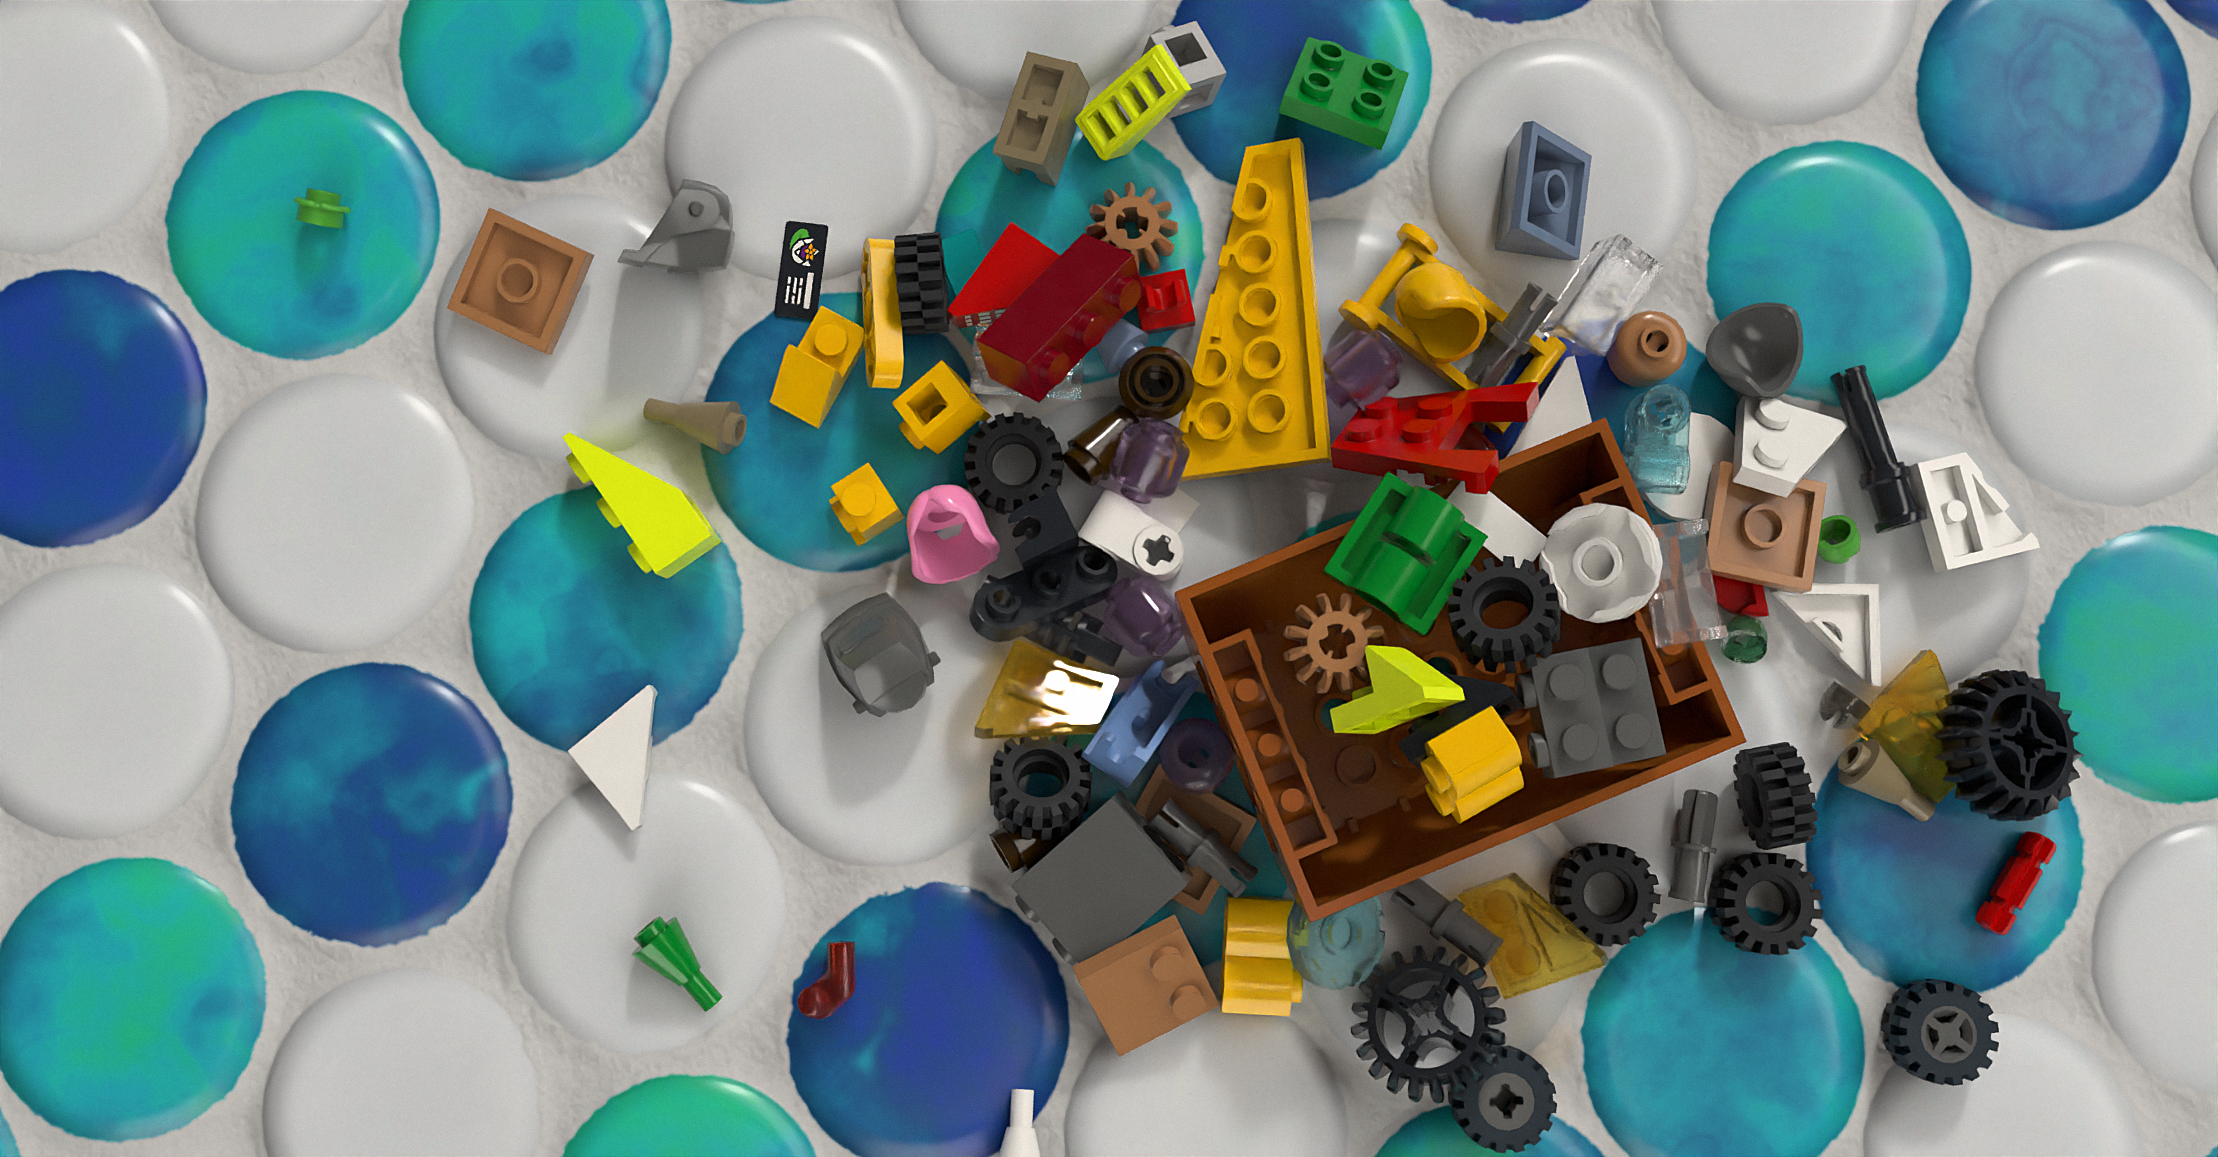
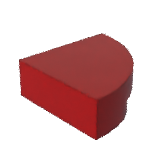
[1699,573,1770,618]

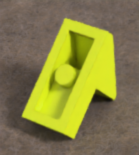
[1330,645,1465,734]

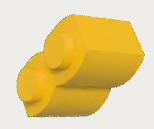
[1420,706,1524,824]
[1219,894,1306,1016]

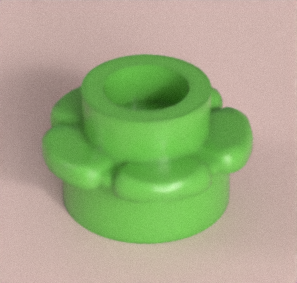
[294,188,351,228]

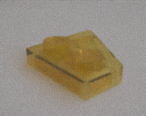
[974,639,1119,739]
[1849,649,1957,803]
[1458,872,1609,1000]

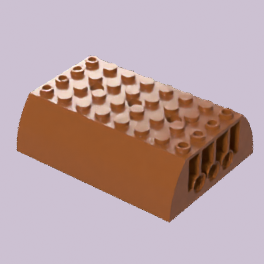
[1174,417,1747,923]

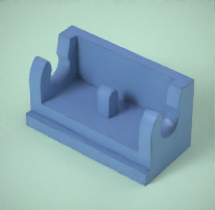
[1081,660,1200,789]

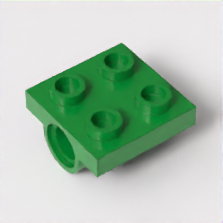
[1278,36,1409,150]
[1321,472,1488,637]

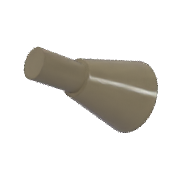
[643,398,747,455]
[1838,739,1936,822]

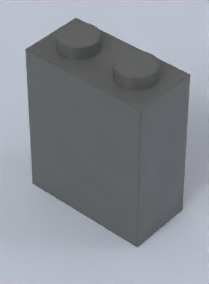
[1011,790,1194,966]

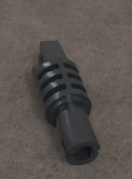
[982,574,1123,667]

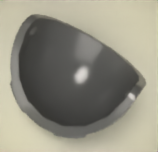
[1706,302,1804,399]

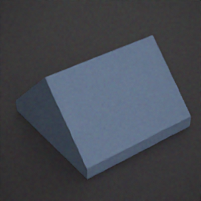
[1495,121,1592,261]

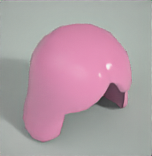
[906,485,1000,584]

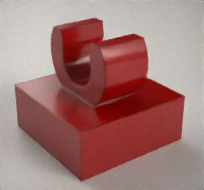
[1136,268,1196,335]

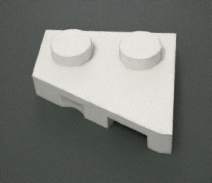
[1732,395,1847,498]
[1908,452,2040,573]

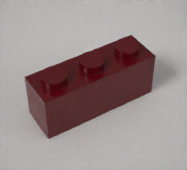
[976,233,1144,403]

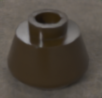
[1118,346,1194,421]

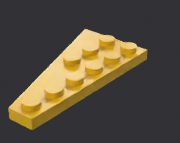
[1166,138,1332,483]

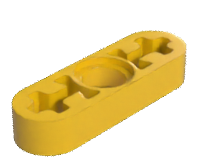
[861,238,904,389]

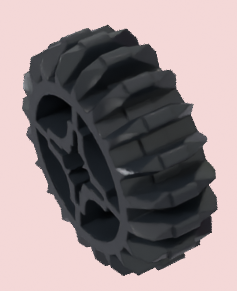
[1932,669,2084,822]
[1350,945,1507,1103]

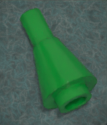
[632,916,723,1012]

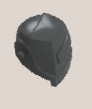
[617,179,735,275]
[821,592,941,717]

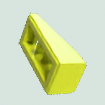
[1075,44,1192,161]

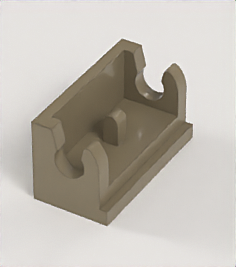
[992,51,1090,186]

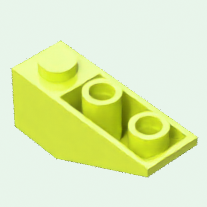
[562,432,722,579]

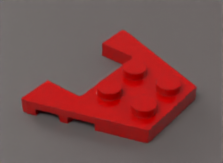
[1330,382,1539,495]

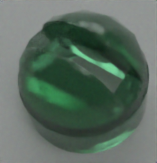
[1721,615,1768,664]

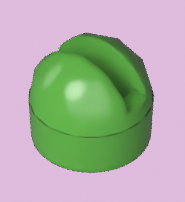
[1817,515,1861,564]

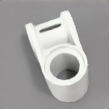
[1078,490,1183,582]

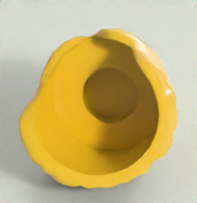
[1394,262,1487,364]

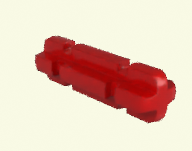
[1976,831,2056,936]

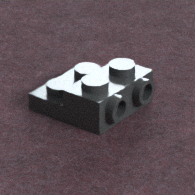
[1514,637,1666,778]

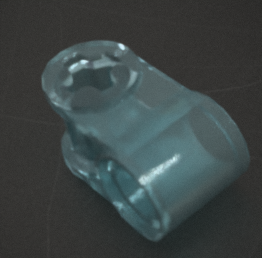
[1622,384,1691,495]

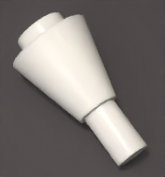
[998,1089,1041,1157]

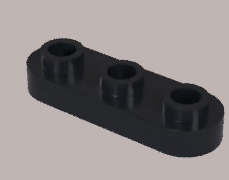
[969,546,1118,642]

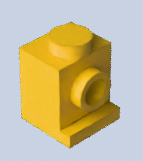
[892,360,992,455]
[828,462,905,547]

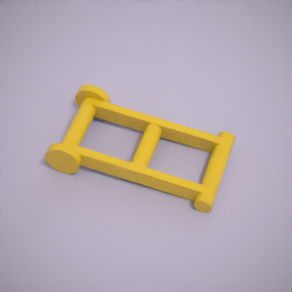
[1338,223,1567,435]

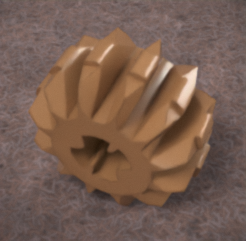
[1085,182,1178,272]
[1283,593,1384,694]

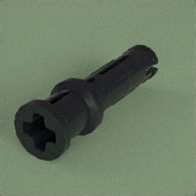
[1830,365,1927,534]

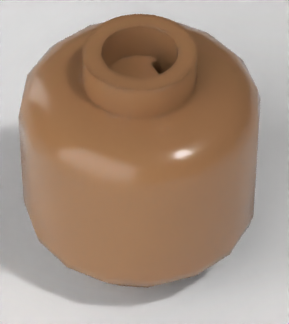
[1606,310,1687,388]

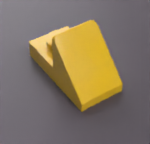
[770,305,865,429]

